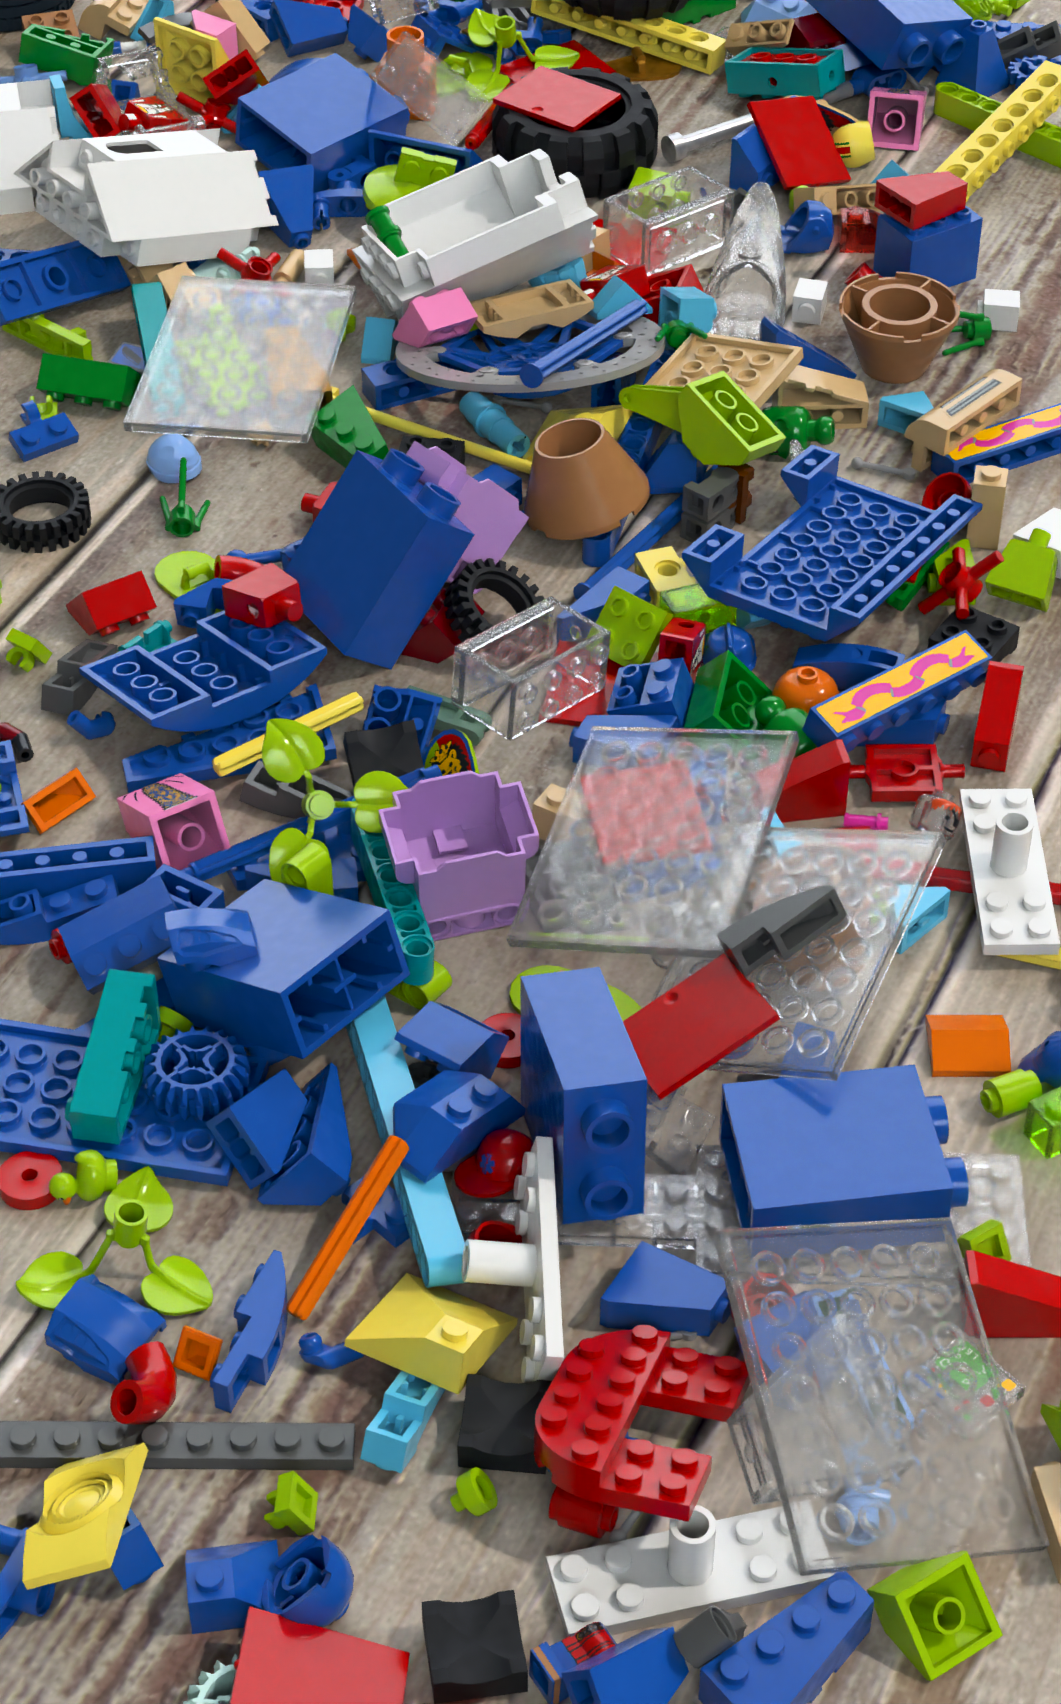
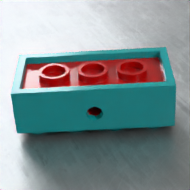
[725,47,846,100]

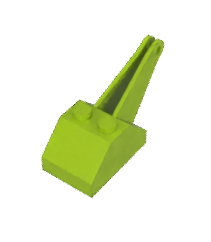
[619,370,786,465]

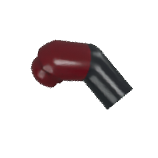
[0,722,34,762]

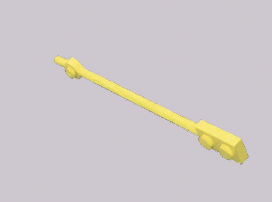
[331,386,532,474]

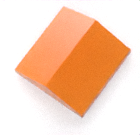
[925,1015,1011,1077]

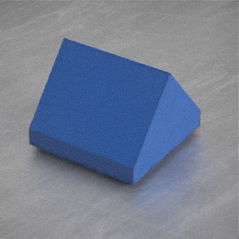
[110,79,141,109]

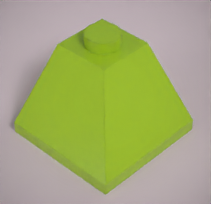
[867,1550,1003,1681]

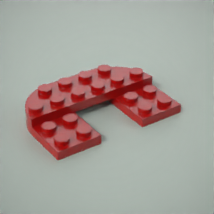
[533,1325,751,1522]

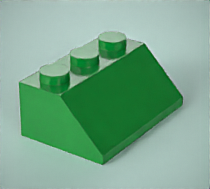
[36,353,147,411]
[682,650,773,762]

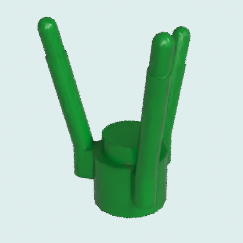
[942,311,992,356]
[655,320,708,352]
[159,457,211,537]

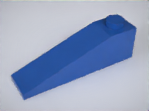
[257,1062,352,1206]

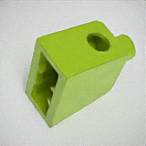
[985,528,1058,612]

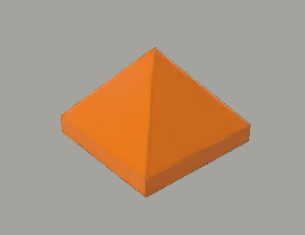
[173,1325,223,1381]

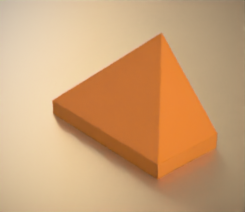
[21,767,96,834]

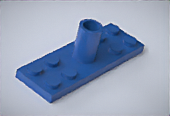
[0,240,131,326]

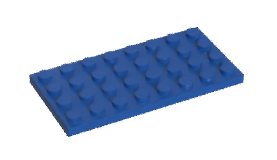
[0,1019,269,1186]

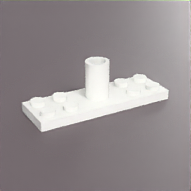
[958,788,1060,955]
[462,1136,564,1383]
[546,1501,834,1637]

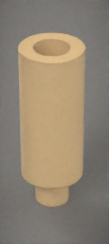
[273,249,304,290]

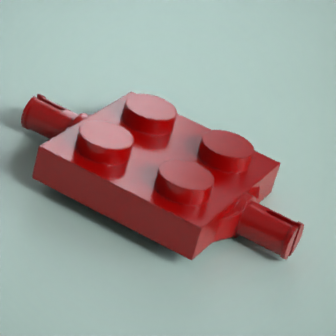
[849,744,965,802]

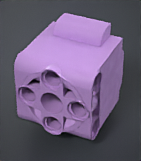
[406,441,529,594]
[378,770,539,941]

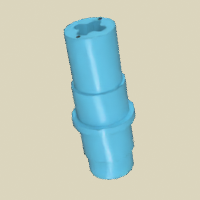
[459,391,530,458]

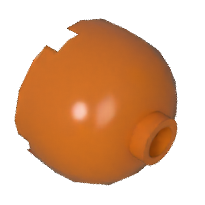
[772,666,839,713]

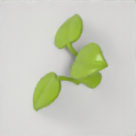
[466,8,580,101]
[262,718,408,883]
[16,1166,213,1316]

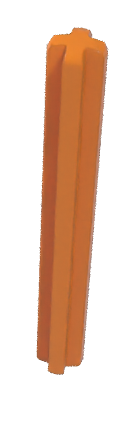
[287,1135,409,1321]

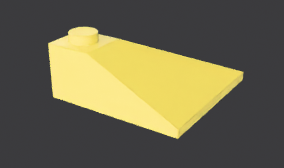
[153,17,233,107]
[522,405,633,462]
[344,1273,518,1394]

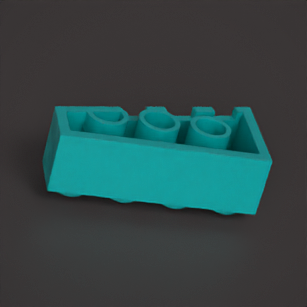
[65,969,162,1145]

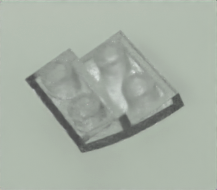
[645,1084,717,1181]

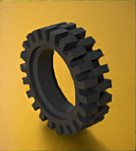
[0,471,92,553]
[444,558,549,663]

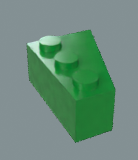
[18,24,114,86]
[306,385,389,468]

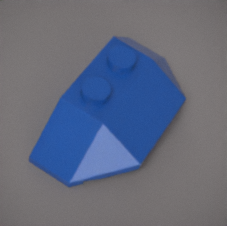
[758,316,857,379]
[393,1070,526,1183]

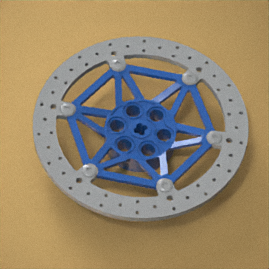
[395,313,665,399]

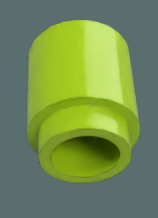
[980,1069,1042,1118]

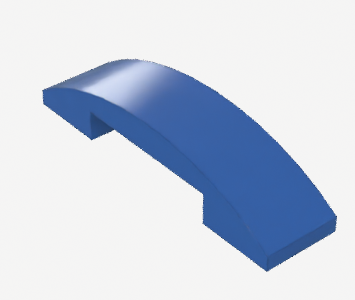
[0,740,30,837]

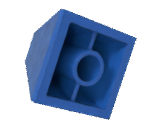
[935,20,1009,97]
[258,164,314,249]

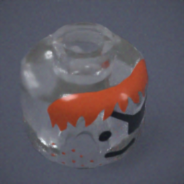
[909,789,962,845]

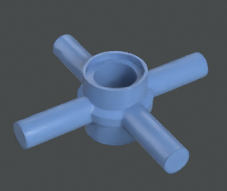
[0,63,68,84]

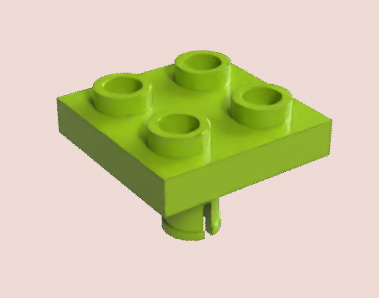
[584,585,673,667]

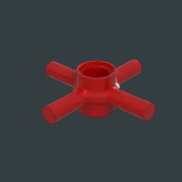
[176,91,236,135]
[216,247,295,305]
[918,547,1004,619]

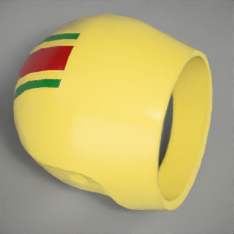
[832,121,875,168]

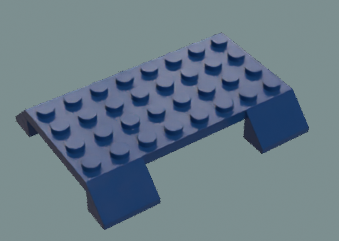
[681,444,983,642]

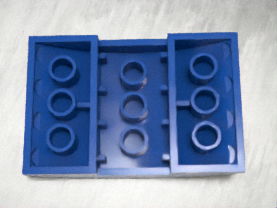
[79,610,328,732]

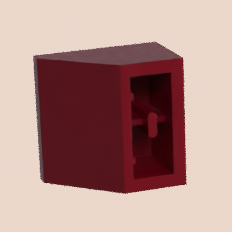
[784,12,847,49]
[401,587,485,664]

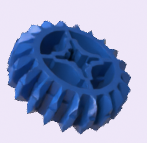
[142,1025,250,1122]

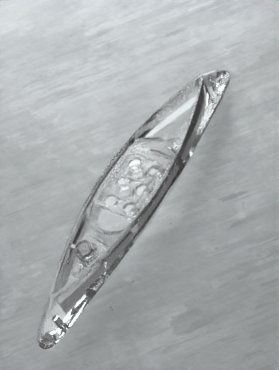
[704,182,786,341]

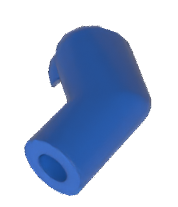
[67,710,116,740]
[298,1332,364,1370]

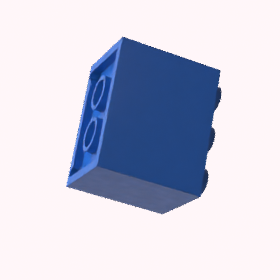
[873,205,983,287]

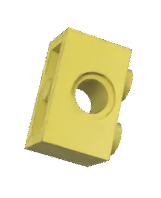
[634,546,698,614]

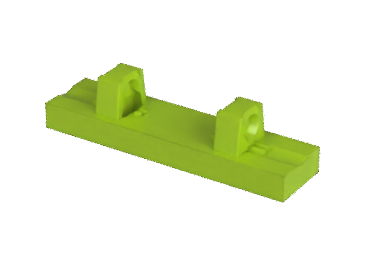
[2,314,93,360]

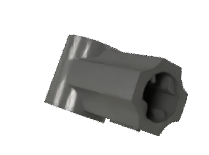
[674,1605,747,1669]

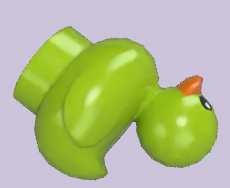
[49,1149,118,1205]

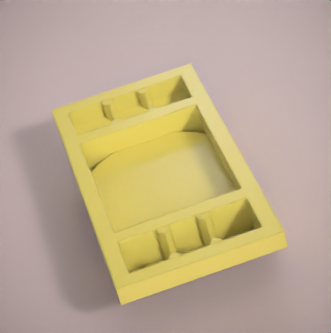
[22,1442,148,1590]

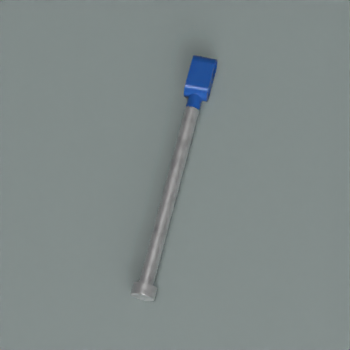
[661,63,907,163]

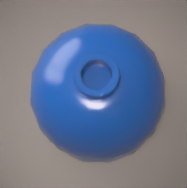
[261,1534,354,1627]

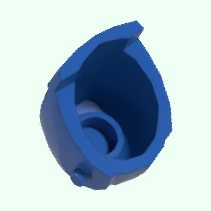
[774,200,834,254]

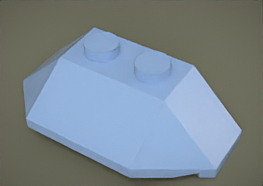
[741,0,818,23]

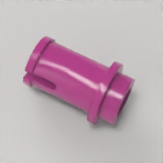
[843,813,889,839]

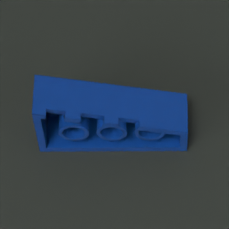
[698,1568,874,1704]

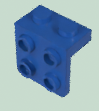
[411,14,477,61]

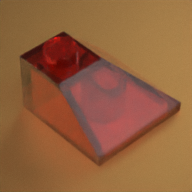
[837,206,881,253]

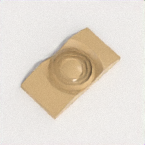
[469,279,594,338]

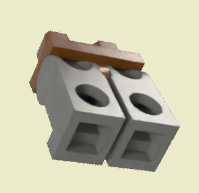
[680,463,754,543]

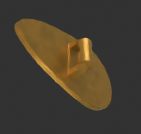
[606,46,682,82]

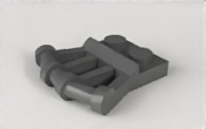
[482,0,558,31]

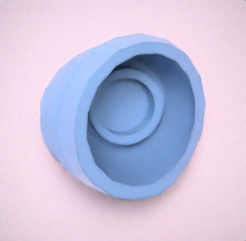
[146,433,202,483]

